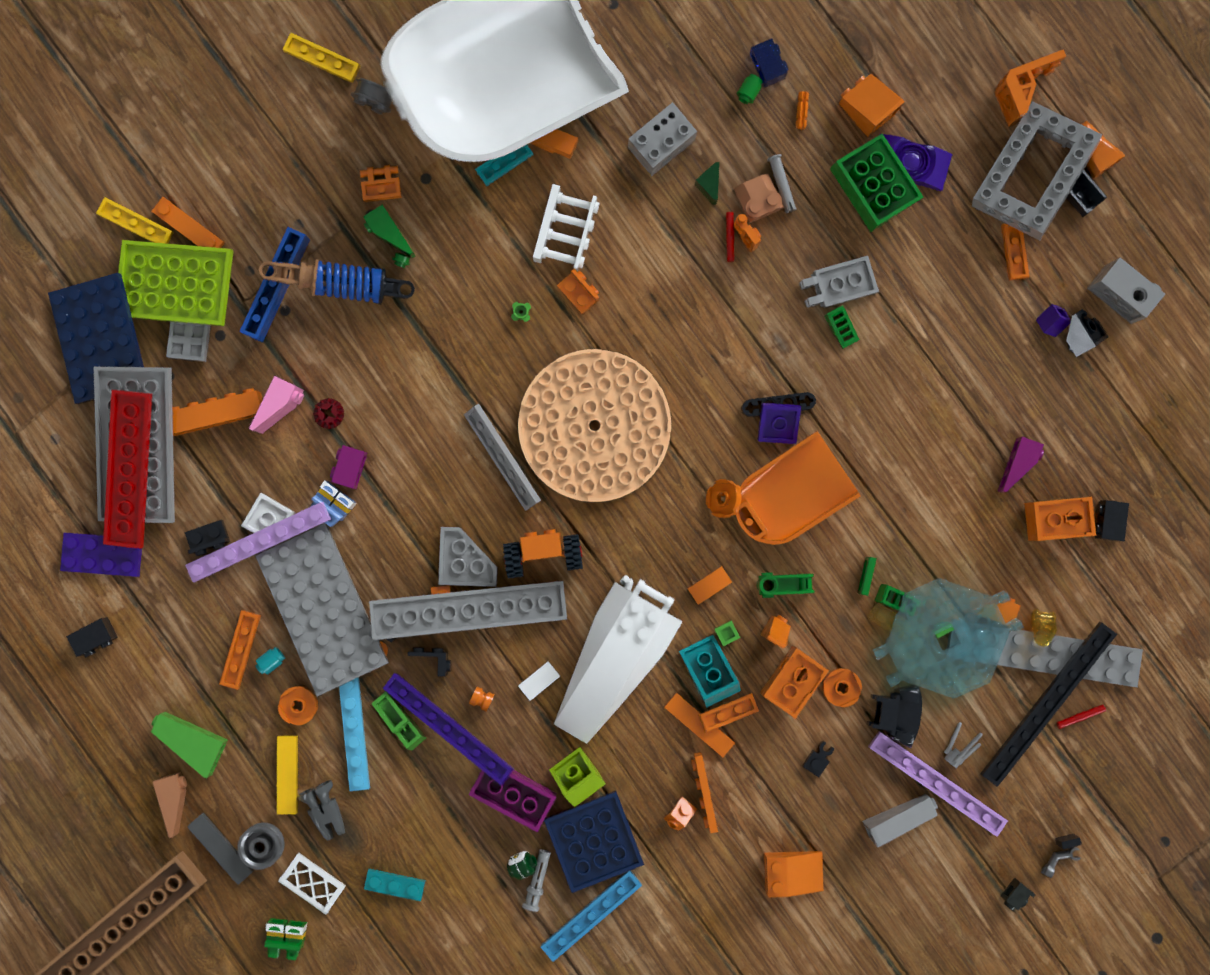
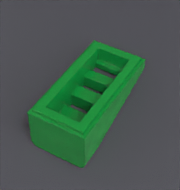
[824,305,859,349]
[875,584,919,617]

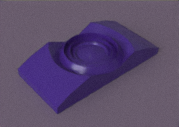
[879,134,952,191]

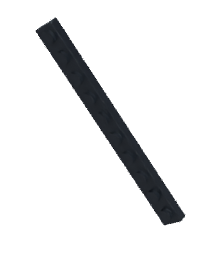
[980,621,1117,787]

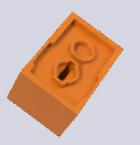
[1024,497,1096,541]
[760,646,829,719]

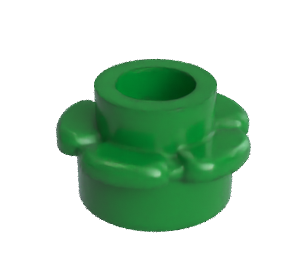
[392,252,410,268]

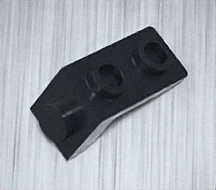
[407,647,451,676]

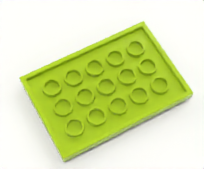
[118,240,233,326]

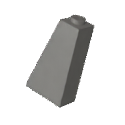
[862,794,938,847]

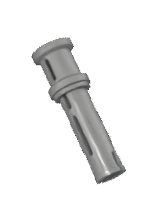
[522,849,551,912]

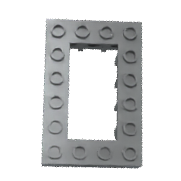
[972,101,1102,241]

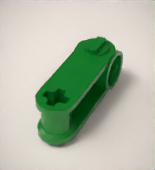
[757,572,815,598]

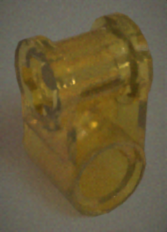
[1031,609,1057,647]

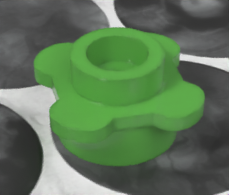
[511,302,531,322]

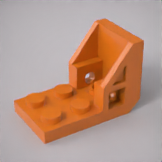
[994,49,1066,127]

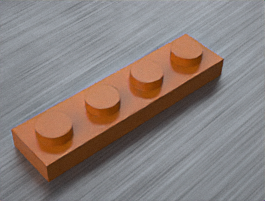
[691,752,718,833]

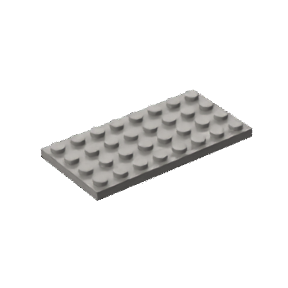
[94,367,175,523]
[255,523,389,696]

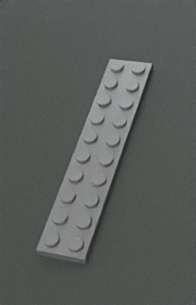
[369,581,567,640]
[946,619,1143,688]

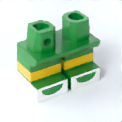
[264,918,307,960]

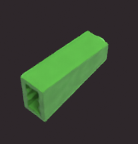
[151,712,228,778]

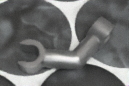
[1041,847,1081,878]

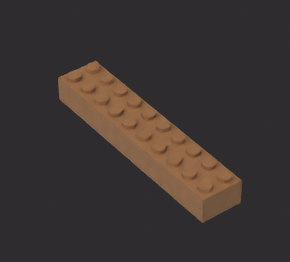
[35,851,207,975]

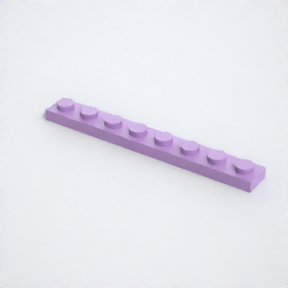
[185,502,331,582]
[868,731,1008,837]

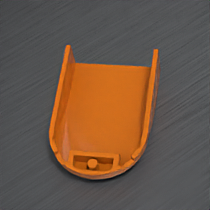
[736,431,861,545]

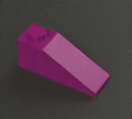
[998,437,1044,493]

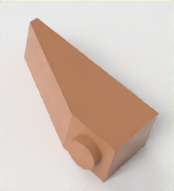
[153,772,187,838]

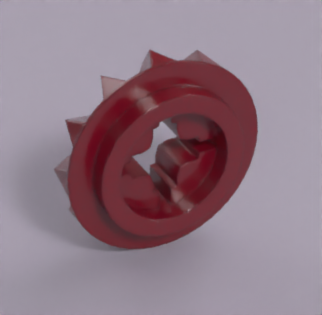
[313,398,344,429]

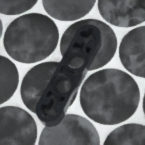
[741,392,816,417]

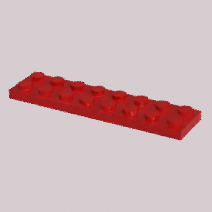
[103,390,152,549]

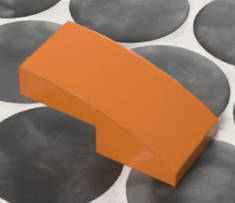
[688,566,732,605]

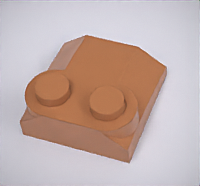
[733,174,784,224]

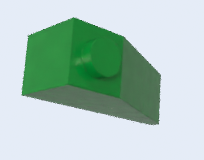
[363,205,415,258]

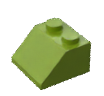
[549,747,606,807]

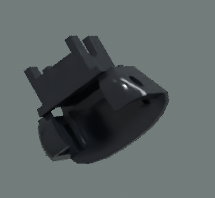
[867,684,922,748]

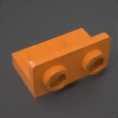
[557,269,599,315]

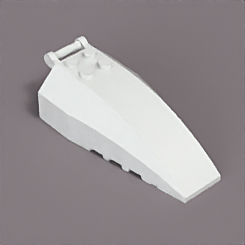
[554,579,682,744]

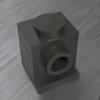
[1001,878,1035,911]

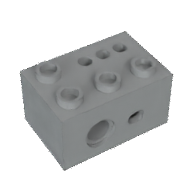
[628,102,697,176]
[1087,257,1165,324]

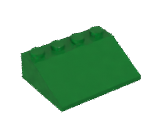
[830,133,924,232]

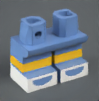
[310,481,357,527]

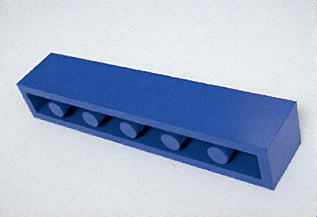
[239,227,310,343]

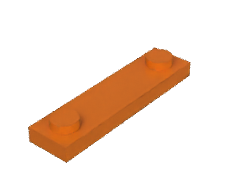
[151,197,225,248]

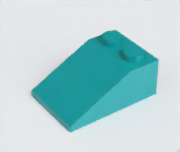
[679,635,741,708]

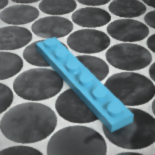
[339,677,370,791]

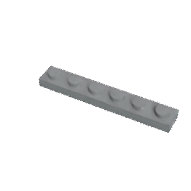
[464,404,541,511]

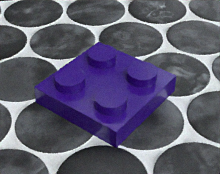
[757,403,801,444]

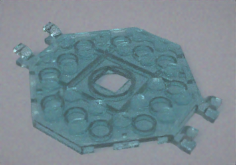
[872,578,1024,699]

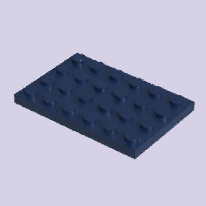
[48,273,144,404]

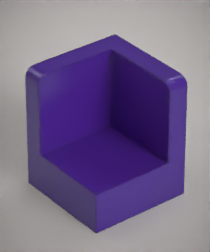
[1036,304,1071,337]

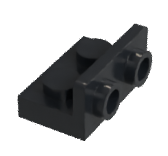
[184,520,230,556]

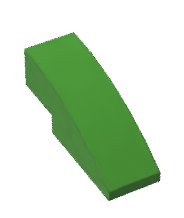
[371,691,426,751]

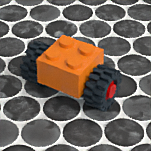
[503,529,583,578]

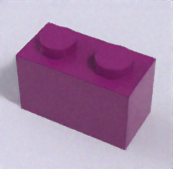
[330,445,368,489]

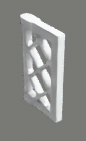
[278,853,346,915]

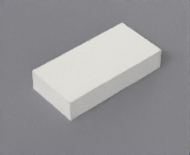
[518,661,560,701]

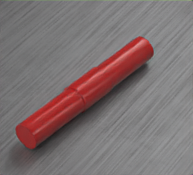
[726,212,735,262]
[1056,704,1106,729]

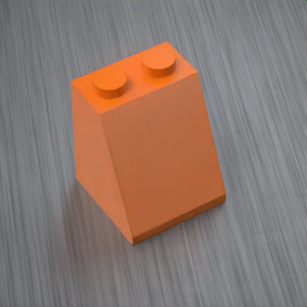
[839,74,905,137]

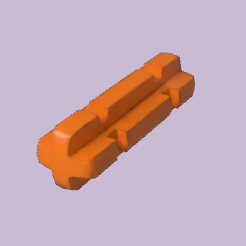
[796,91,809,130]

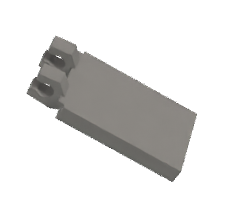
[799,256,879,308]

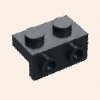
[1066,169,1107,217]

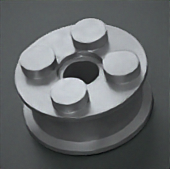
[351,78,392,114]
[238,822,285,870]

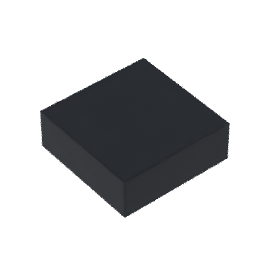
[1055,834,1082,849]

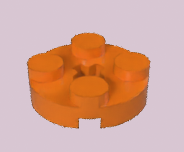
[706,479,741,518]
[822,668,862,707]
[278,686,318,725]

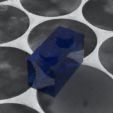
[749,38,788,88]

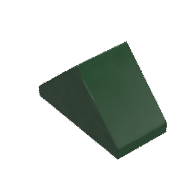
[695,162,720,205]

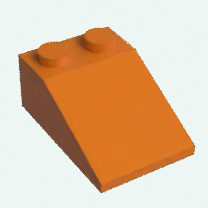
[764,851,823,898]

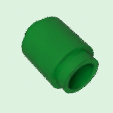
[737,74,763,104]

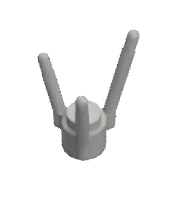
[944,722,983,769]

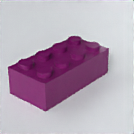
[469,770,557,832]

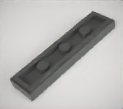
[187,812,254,885]

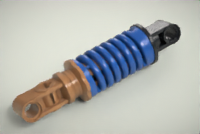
[259,259,415,305]

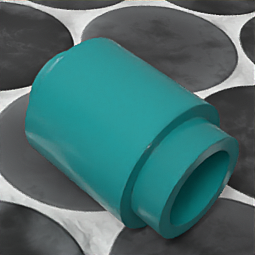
[255,647,285,675]

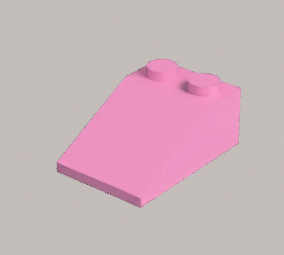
[249,376,304,433]

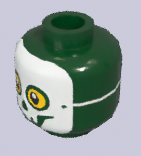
[507,851,537,880]

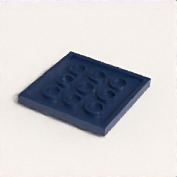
[544,791,644,893]

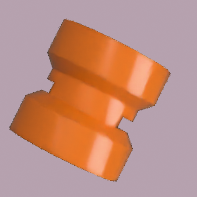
[469,686,495,712]

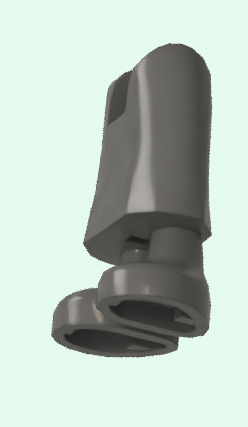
[298,780,345,841]

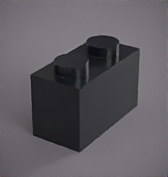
[1095,500,1129,541]
[66,617,118,658]

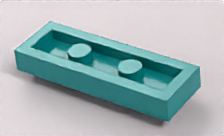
[475,145,533,187]
[364,869,426,901]

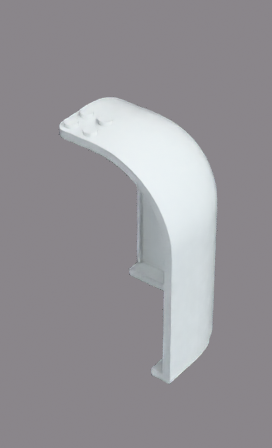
[381,0,629,162]

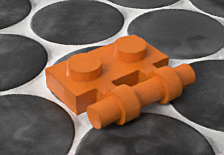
[360,165,402,202]
[734,214,761,253]

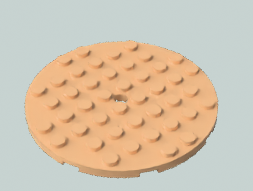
[518,349,671,502]

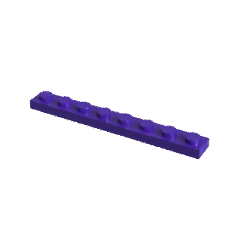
[383,673,514,785]

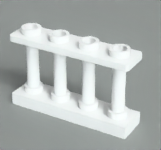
[533,184,600,272]

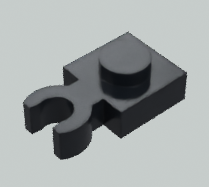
[802,741,834,777]

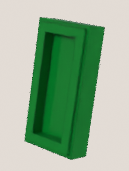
[857,557,877,596]

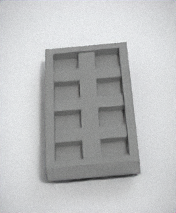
[166,322,211,362]

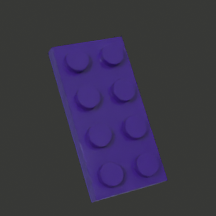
[60,533,142,577]

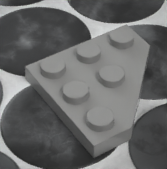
[438,527,498,587]

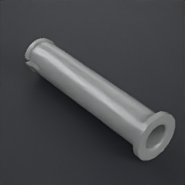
[767,154,797,213]

